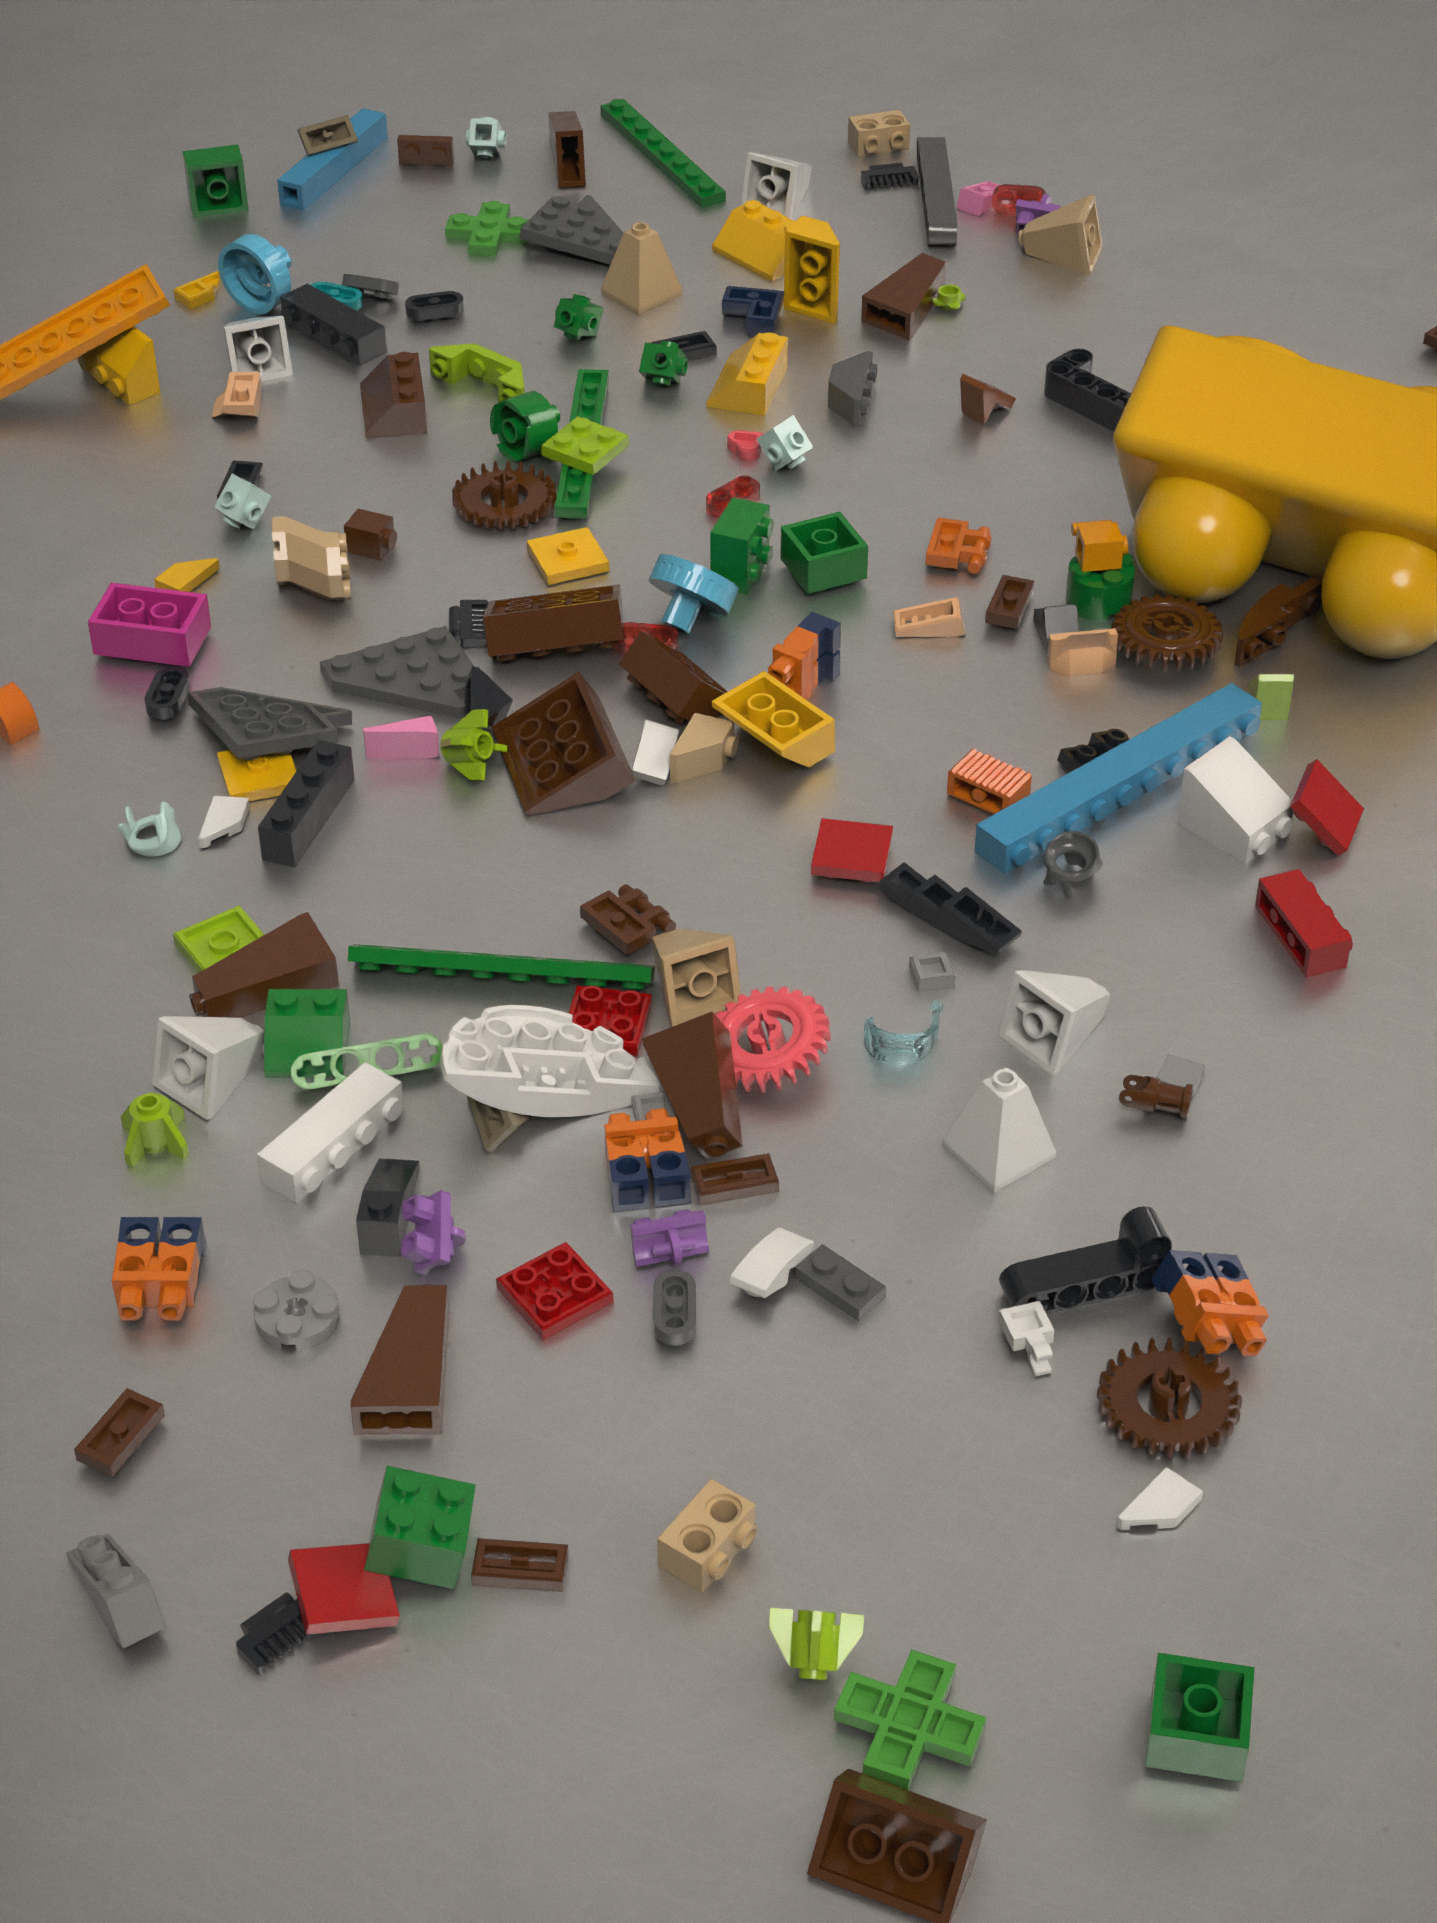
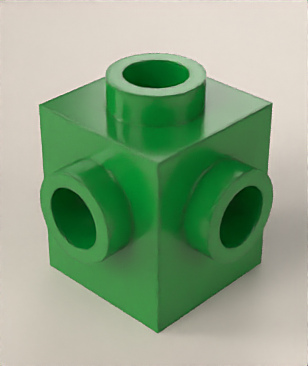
[553,294,604,340]
[639,341,688,387]

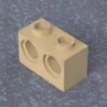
[848,110,910,157]
[657,1479,758,1592]

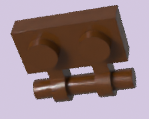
[580,884,676,955]

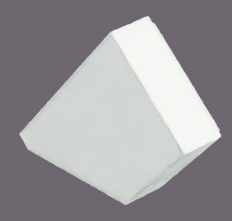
[198,796,250,848]
[1116,1467,1203,1530]

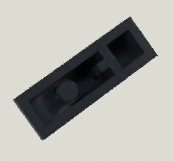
[356,1158,420,1257]

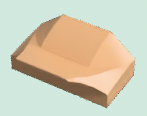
[212,372,261,418]
[1047,628,1118,676]

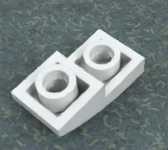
[632,720,679,786]
[729,1227,814,1298]

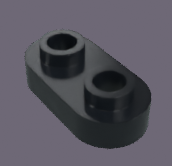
[405,291,464,322]
[144,666,190,721]

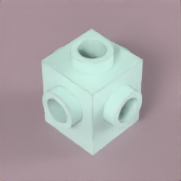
[466,117,506,159]
[756,415,813,471]
[214,474,272,529]

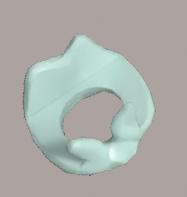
[118,801,182,857]

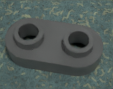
[342,274,399,300]
[653,1270,696,1346]

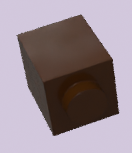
[344,509,397,561]

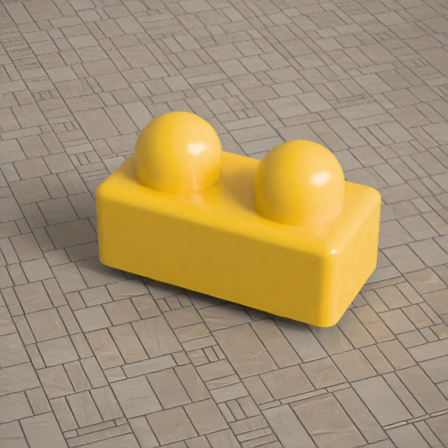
[1113,326,1437,659]

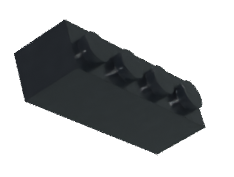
[280,283,387,366]
[258,740,355,868]

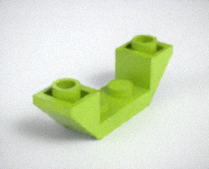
[429,343,525,403]

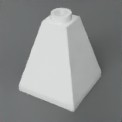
[741,152,811,219]
[224,316,293,381]
[998,970,1110,1076]
[152,1016,265,1120]
[942,1067,1056,1193]

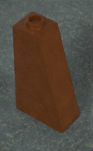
[548,111,586,188]
[861,253,946,340]
[189,912,339,1018]
[642,1012,743,1159]
[350,1284,450,1435]

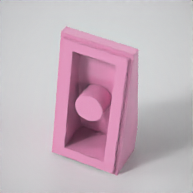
[957,181,1011,216]
[363,716,439,759]

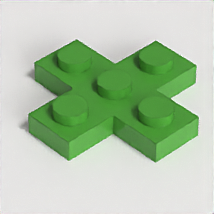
[445,201,529,256]
[834,1649,987,1790]

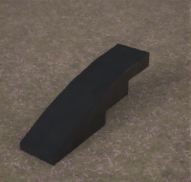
[878,862,1022,954]

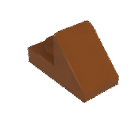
[960,374,1016,424]

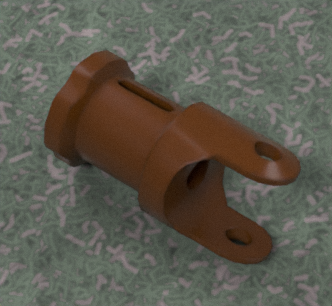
[1119,1075,1193,1119]

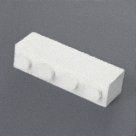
[256,1062,404,1204]

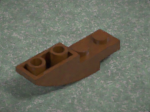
[1234,577,1322,667]

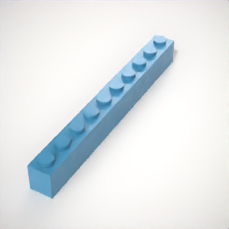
[974,683,1262,874]

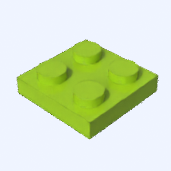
[541,416,629,475]

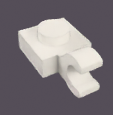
[999,1301,1055,1377]

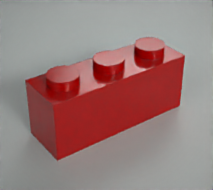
[1255,869,1353,978]

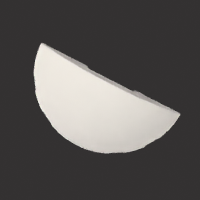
[440,1005,665,1117]

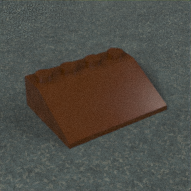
[483,584,624,661]
[492,671,636,816]

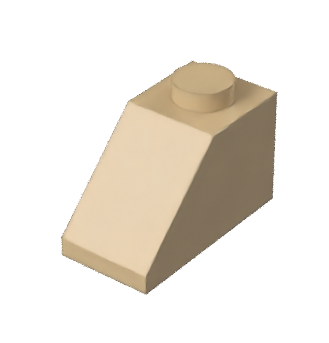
[670,713,738,783]

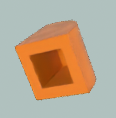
[0,682,39,745]

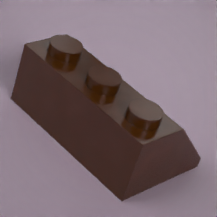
[360,352,427,438]
[619,631,728,724]
[807,1768,987,1923]

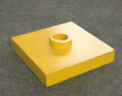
[526,527,610,585]
[217,750,296,802]

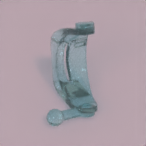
[864,1000,943,1065]

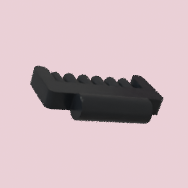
[861,163,919,190]
[449,600,488,647]
[236,1592,312,1675]

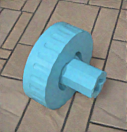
[218,234,292,315]
[648,554,739,634]

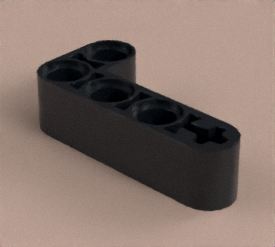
[1044,348,1131,432]
[999,1206,1172,1315]

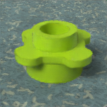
[933,284,966,310]

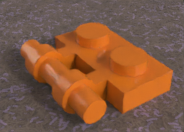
[925,517,992,574]

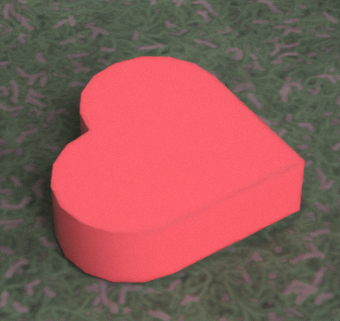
[727,430,764,461]

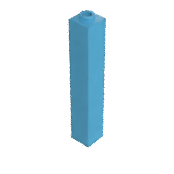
[277,108,388,211]

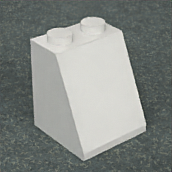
[1177,736,1294,864]

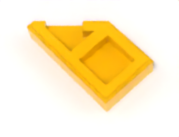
[173,271,221,310]
[154,558,220,592]

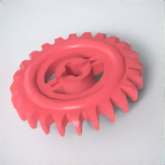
[715,987,831,1093]

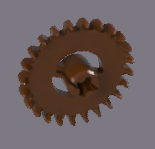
[452,460,557,530]
[1111,595,1223,671]
[1096,1337,1242,1458]

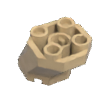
[272,516,351,602]

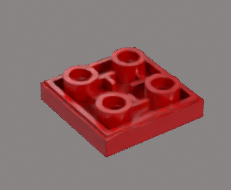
[1290,759,1364,856]
[811,818,893,883]
[569,985,652,1057]
[496,1242,614,1340]
[288,1543,400,1635]

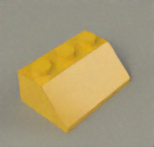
[712,200,795,281]
[784,215,840,324]
[78,326,160,406]
[706,333,788,416]
[712,671,835,767]

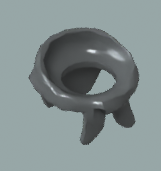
[1043,831,1103,898]

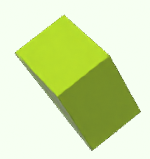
[1247,674,1294,720]

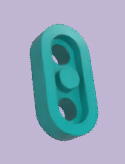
[310,282,363,311]

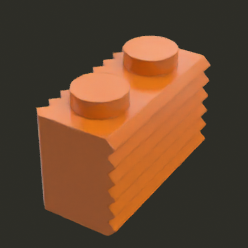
[947,748,1032,814]

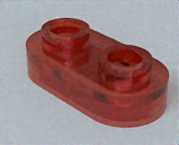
[992,184,1047,215]
[706,475,760,518]
[613,622,679,654]

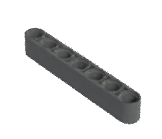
[917,137,957,246]

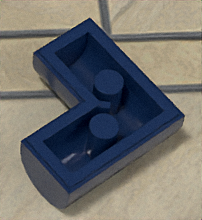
[722,286,784,337]

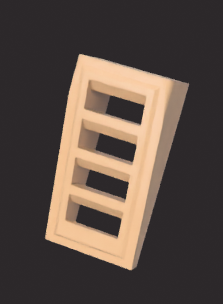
[893,597,965,637]

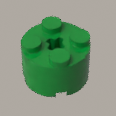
[490,391,560,461]
[1065,553,1135,621]

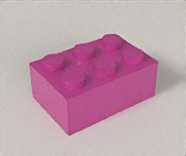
[88,582,211,667]

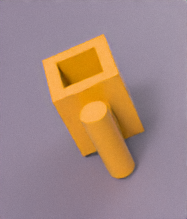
[1071,520,1128,572]

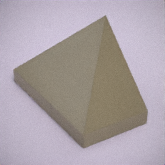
[297,115,358,156]
[466,1095,533,1153]

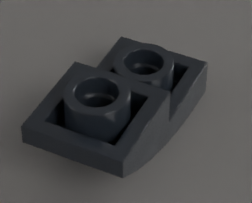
[1057,729,1130,772]

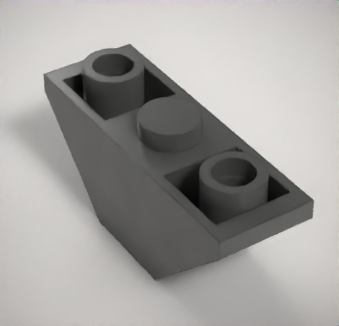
[828,351,878,427]

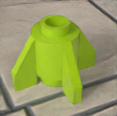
[440,709,508,781]
[121,1093,189,1167]
[769,1608,864,1680]

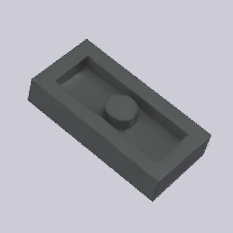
[795,1244,886,1321]

